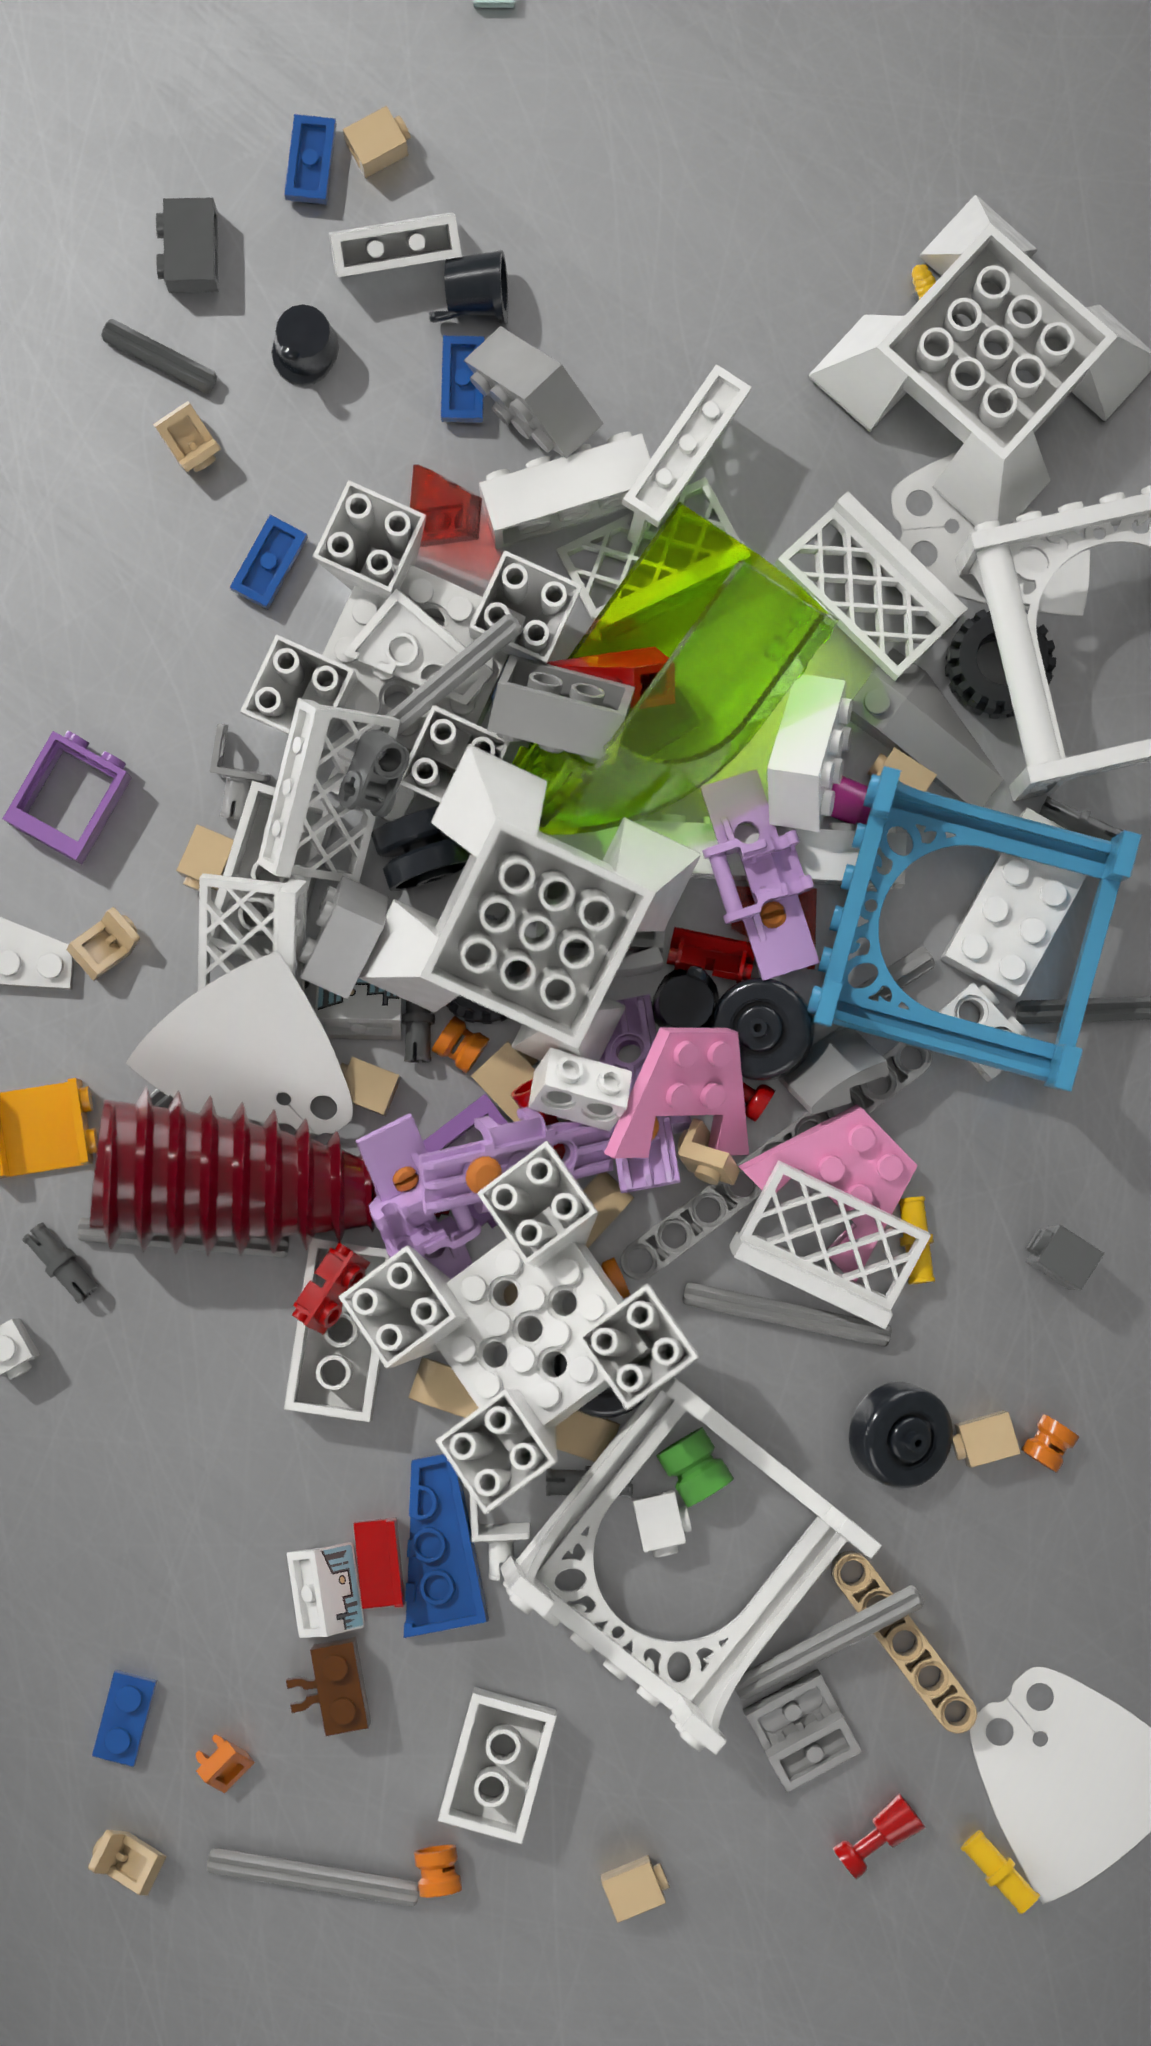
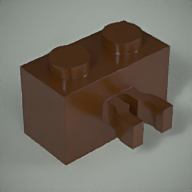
[286,1637,371,1736]

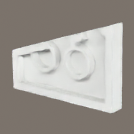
[342,588,495,705]
[0,917,75,990]

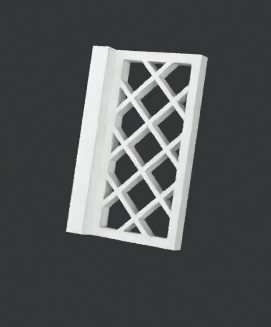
[622,364,752,546]
[556,477,751,643]
[774,491,968,681]
[257,698,400,883]
[198,873,307,991]
[729,1160,931,1329]

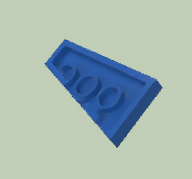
[403,1453,489,1638]

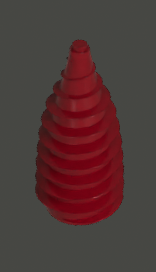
[89,1086,450,1257]

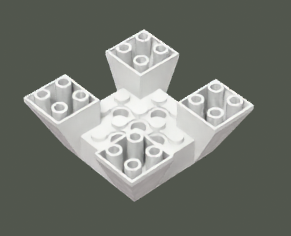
[808,194,1151,526]
[240,480,583,803]
[359,744,702,1062]
[339,1141,699,1514]

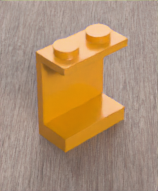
[0,1078,98,1179]

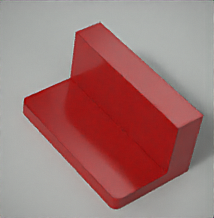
[353,1517,405,1609]

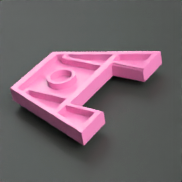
[604,1028,749,1159]
[738,1104,918,1282]

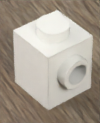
[0,1318,40,1380]
[632,1490,692,1558]

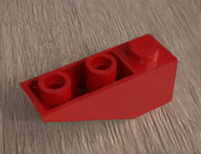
[547,646,674,708]

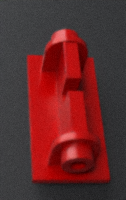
[666,927,754,983]
[292,1242,371,1335]

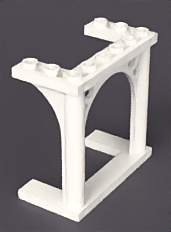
[955,485,1151,802]
[500,1377,882,1755]

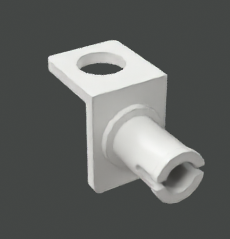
[470,1493,530,1581]

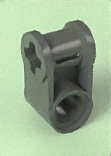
[339,729,410,818]

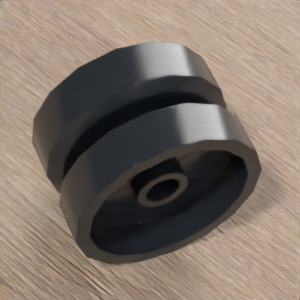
[371,806,471,891]

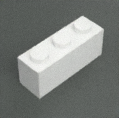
[329,212,462,277]

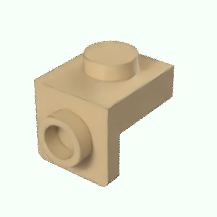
[153,401,221,472]
[66,907,140,981]
[677,1118,740,1185]
[88,1830,167,1896]

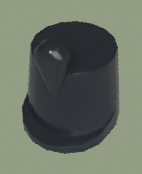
[429,250,508,325]
[271,304,339,386]
[652,966,719,1028]

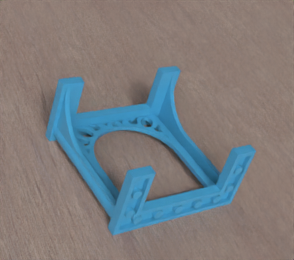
[807,766,1142,1091]

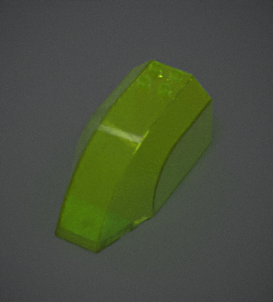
[512,501,839,835]

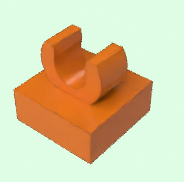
[196,1734,255,1793]

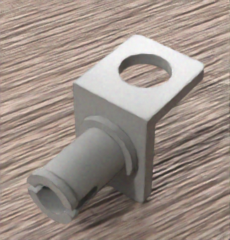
[210,724,271,820]

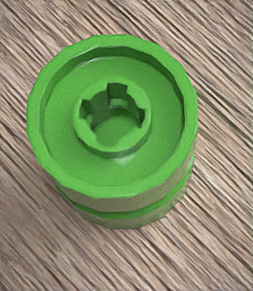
[656,1427,734,1507]

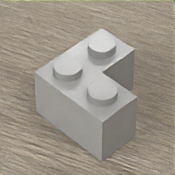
[298,876,389,999]

